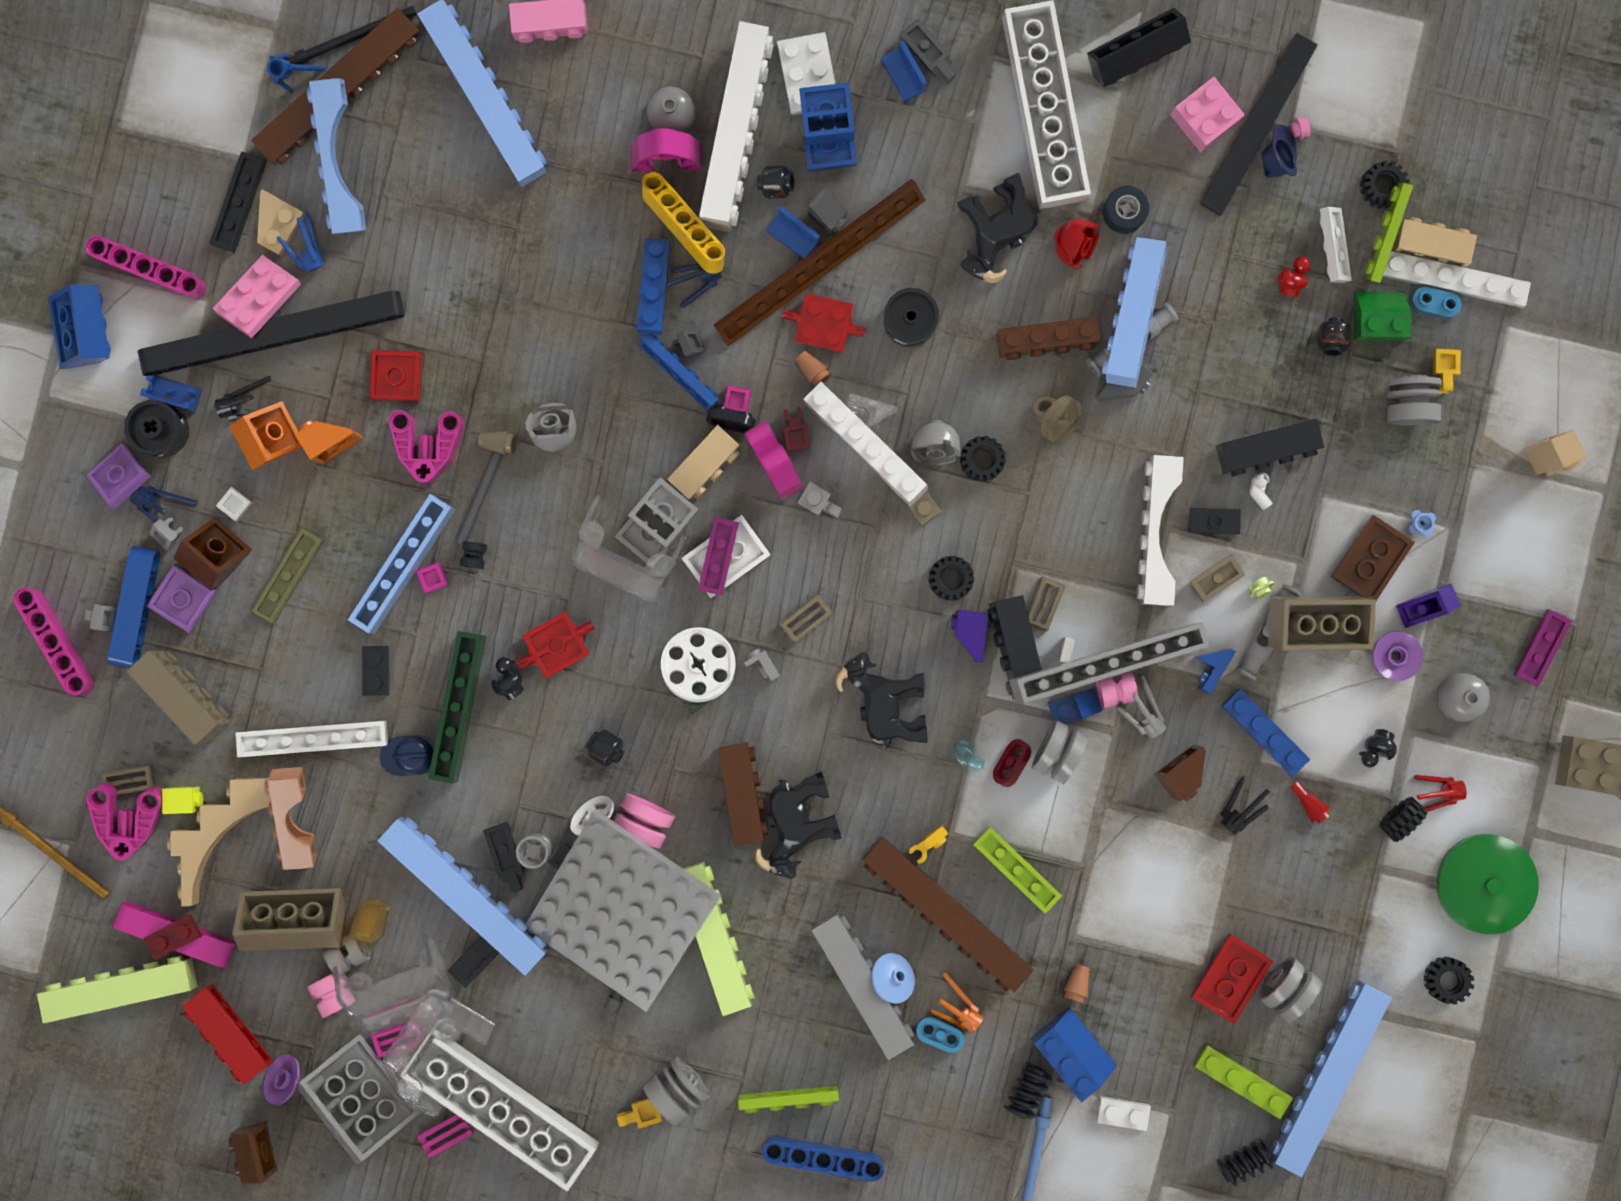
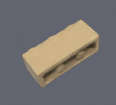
[1392,217,1477,267]
[667,425,740,501]
[1524,430,1587,476]

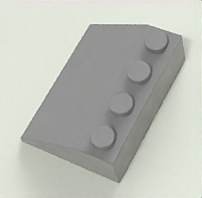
[296,1034,421,1164]

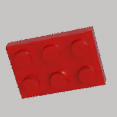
[1190,933,1273,1025]

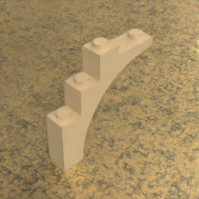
[167,778,271,906]

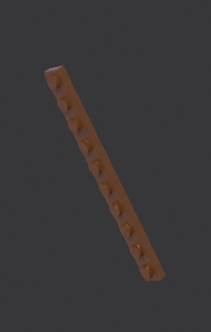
[713,179,926,346]

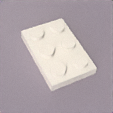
[777,32,835,116]
[682,515,771,598]

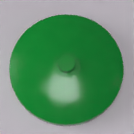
[1436,834,1539,934]

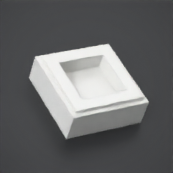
[216,487,253,522]
[1057,637,1075,663]

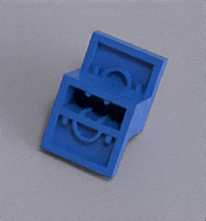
[799,82,857,172]

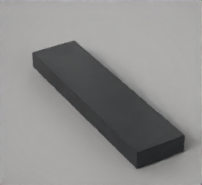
[209,151,267,253]

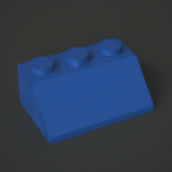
[48,285,111,369]
[1031,1007,1116,1103]

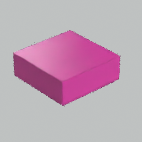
[723,385,752,412]
[416,562,449,594]

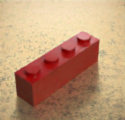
[182,983,273,1085]

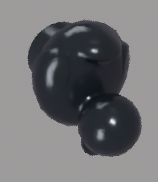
[492,657,524,700]
[1359,729,1397,768]

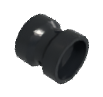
[459,541,488,569]

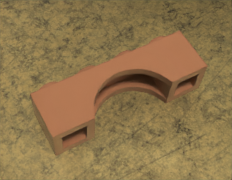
[265,767,318,870]

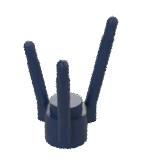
[667,263,722,308]
[130,486,198,523]

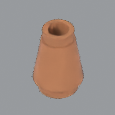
[796,351,831,386]
[1063,964,1090,1003]

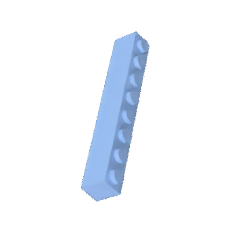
[417,0,547,187]
[378,817,548,976]
[1270,980,1392,1177]

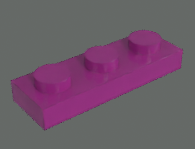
[698,517,739,596]
[1513,609,1572,687]

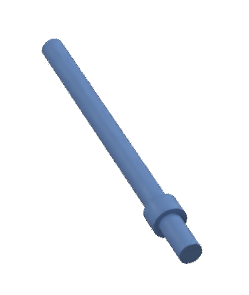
[1022,1095,1053,1201]

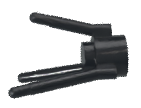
[215,376,272,421]
[1220,777,1270,835]

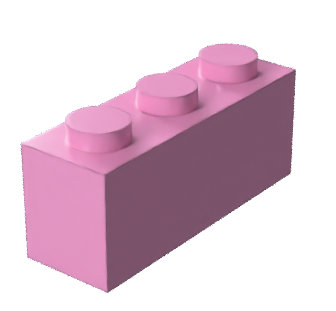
[509,0,588,43]

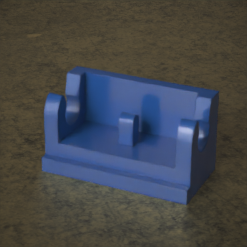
[140,375,203,413]

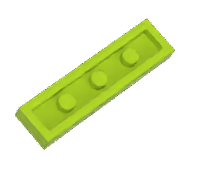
[1365,182,1413,283]
[973,826,1062,914]
[1193,1044,1293,1119]
[738,1085,839,1113]

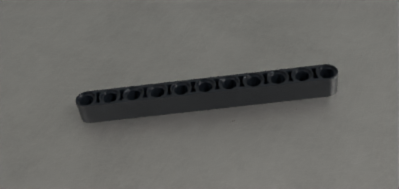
[137,291,405,376]

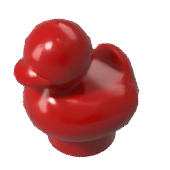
[1277,256,1311,297]

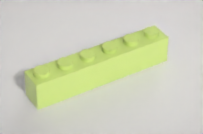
[683,861,755,1016]
[37,955,198,1023]

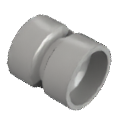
[516,833,553,869]
[323,931,370,977]

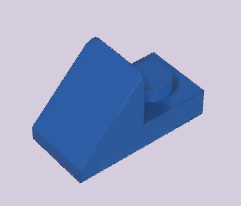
[1194,649,1236,694]
[1048,687,1103,724]

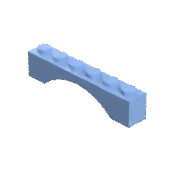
[307,78,366,234]

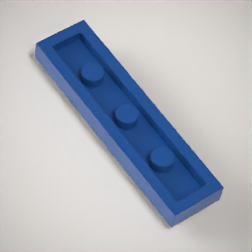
[637,238,670,334]
[638,333,718,412]
[1221,689,1311,777]

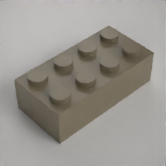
[1268,596,1376,651]
[126,651,231,745]
[1555,736,1621,796]
[232,888,346,951]

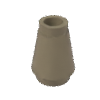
[478,431,517,456]

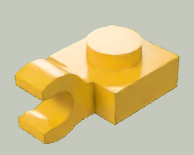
[1433,349,1461,394]
[908,824,948,864]
[617,1098,663,1129]

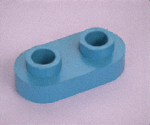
[1410,287,1462,319]
[916,1017,964,1053]

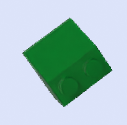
[1353,291,1411,342]

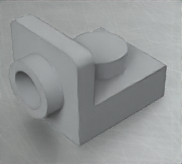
[744,649,781,681]

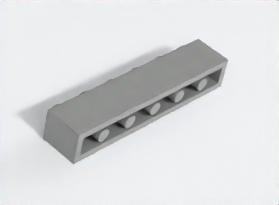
[811,912,915,1060]

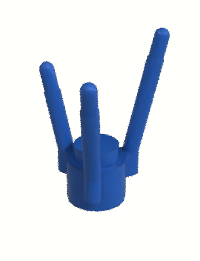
[267,53,325,93]
[277,213,324,273]

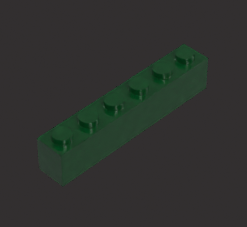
[428,631,487,784]

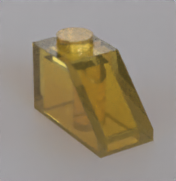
[349,899,389,943]

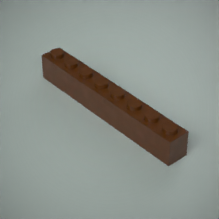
[251,7,420,165]
[863,836,1034,993]

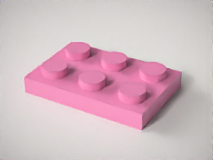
[213,255,301,338]

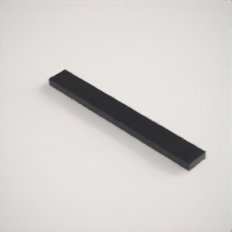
[1199,33,1318,216]

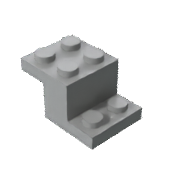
[614,477,699,568]

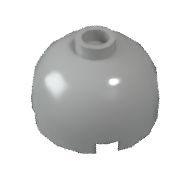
[647,86,696,133]
[525,403,577,452]
[911,420,961,465]
[1437,673,1491,722]

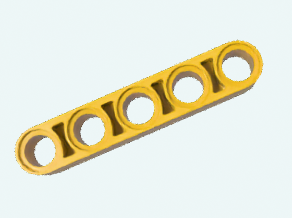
[642,172,725,274]

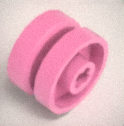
[613,793,675,849]

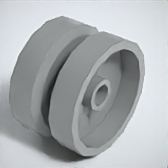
[1031,720,1088,784]
[1258,957,1322,1023]

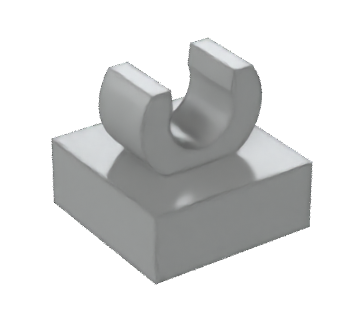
[149,517,183,551]
[84,604,118,632]

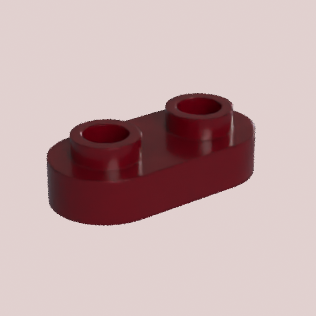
[993,739,1032,787]

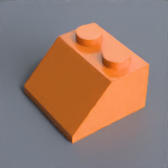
[229,401,302,470]
[294,421,364,465]

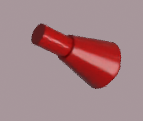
[1290,781,1331,824]

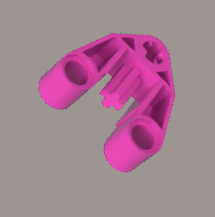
[631,128,703,172]
[389,410,465,485]
[745,421,803,500]
[86,783,162,861]

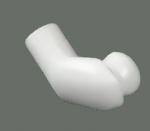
[1250,472,1273,510]

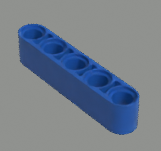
[108,546,160,669]
[763,1136,884,1182]

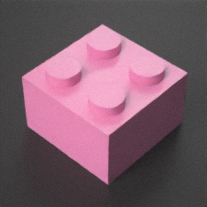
[1170,77,1245,153]

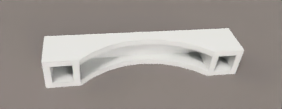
[803,382,928,507]
[1137,455,1184,607]

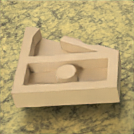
[257,189,305,256]

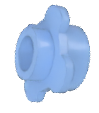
[1409,510,1436,537]

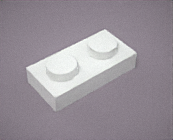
[1096,1096,1151,1131]

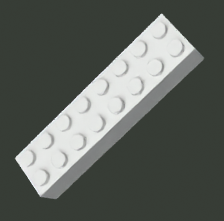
[1002,0,1091,210]
[699,21,773,233]
[402,1029,599,1191]

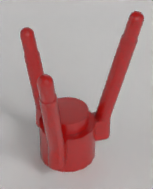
[1414,775,1467,812]

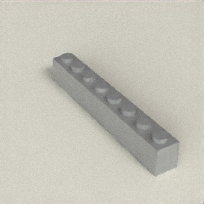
[1009,622,1209,704]

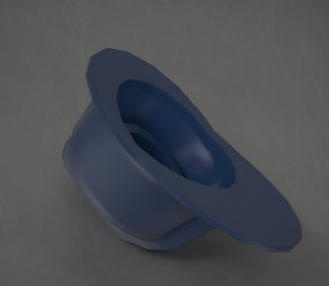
[1262,124,1297,178]
[379,735,435,776]

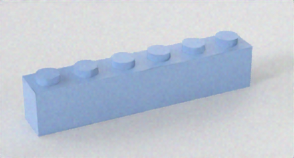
[1102,237,1167,388]
[348,494,456,634]

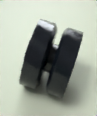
[883,288,939,347]
[124,400,189,458]

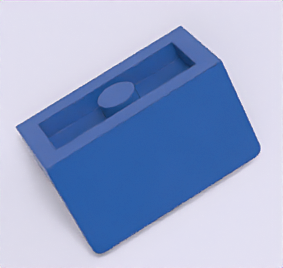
[881,41,927,103]
[766,206,820,259]

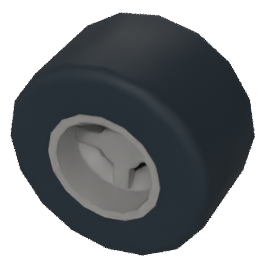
[1102,185,1150,234]

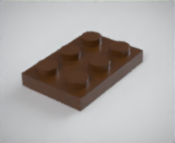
[1331,515,1415,601]

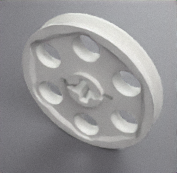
[661,628,736,702]

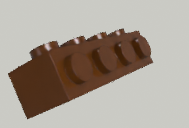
[996,316,1101,360]

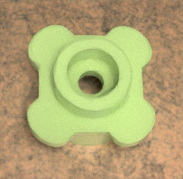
[1249,577,1274,599]

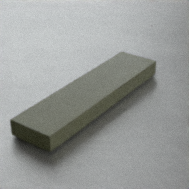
[251,527,325,625]

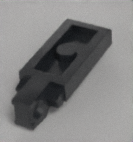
[483,822,524,893]

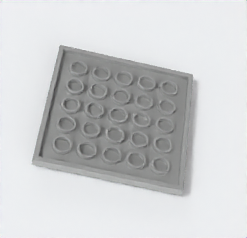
[525,810,722,1012]

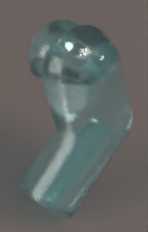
[954,739,985,771]

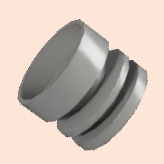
[1387,375,1442,425]
[643,1057,710,1126]

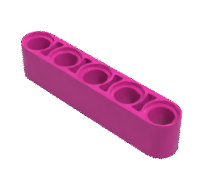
[85,235,206,299]
[13,588,94,695]
[113,902,236,967]

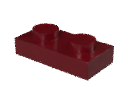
[143,914,202,961]

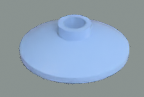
[871,953,915,1004]

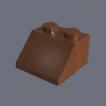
[174,517,252,591]
[1154,745,1206,801]
[229,1121,277,1184]

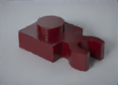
[783,407,811,452]

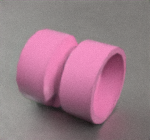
[1096,671,1138,708]
[307,973,352,1018]

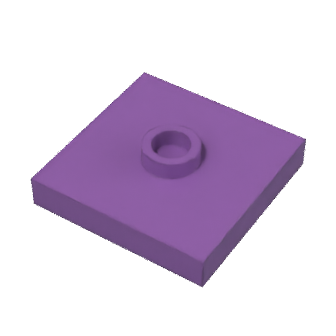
[86,442,151,510]
[147,565,218,633]

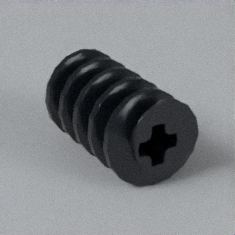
[1004,1062,1053,1119]
[1216,1138,1274,1187]

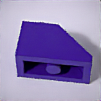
[1396,583,1461,628]
[950,610,988,663]

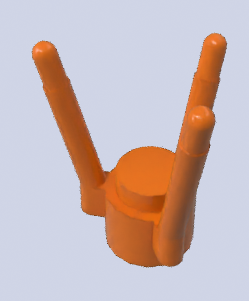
[930,972,983,1033]

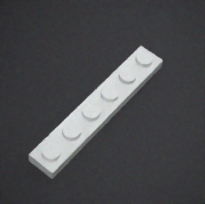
[1383,251,1531,308]
[236,721,388,757]

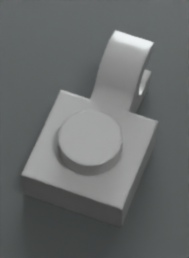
[797,482,842,519]

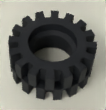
[1360,160,1410,209]
[960,436,1006,482]
[929,556,974,601]
[1379,796,1428,842]
[1424,957,1474,1005]

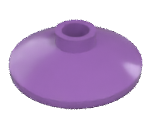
[1373,631,1423,681]
[263,1054,300,1105]

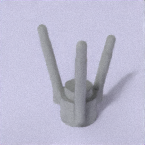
[1116,675,1166,739]

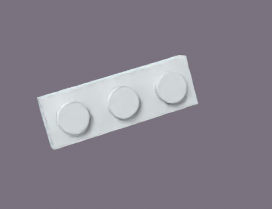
[1320,207,1352,283]

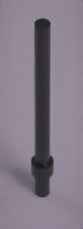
[285,6,417,65]

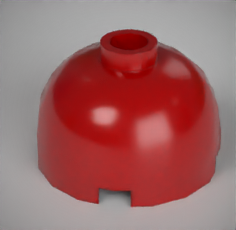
[1053,218,1100,270]

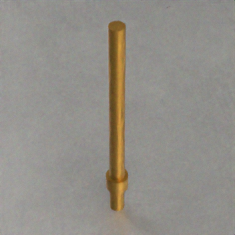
[0,805,111,900]

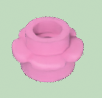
[1291,116,1311,141]

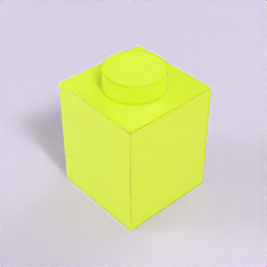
[162,786,203,814]

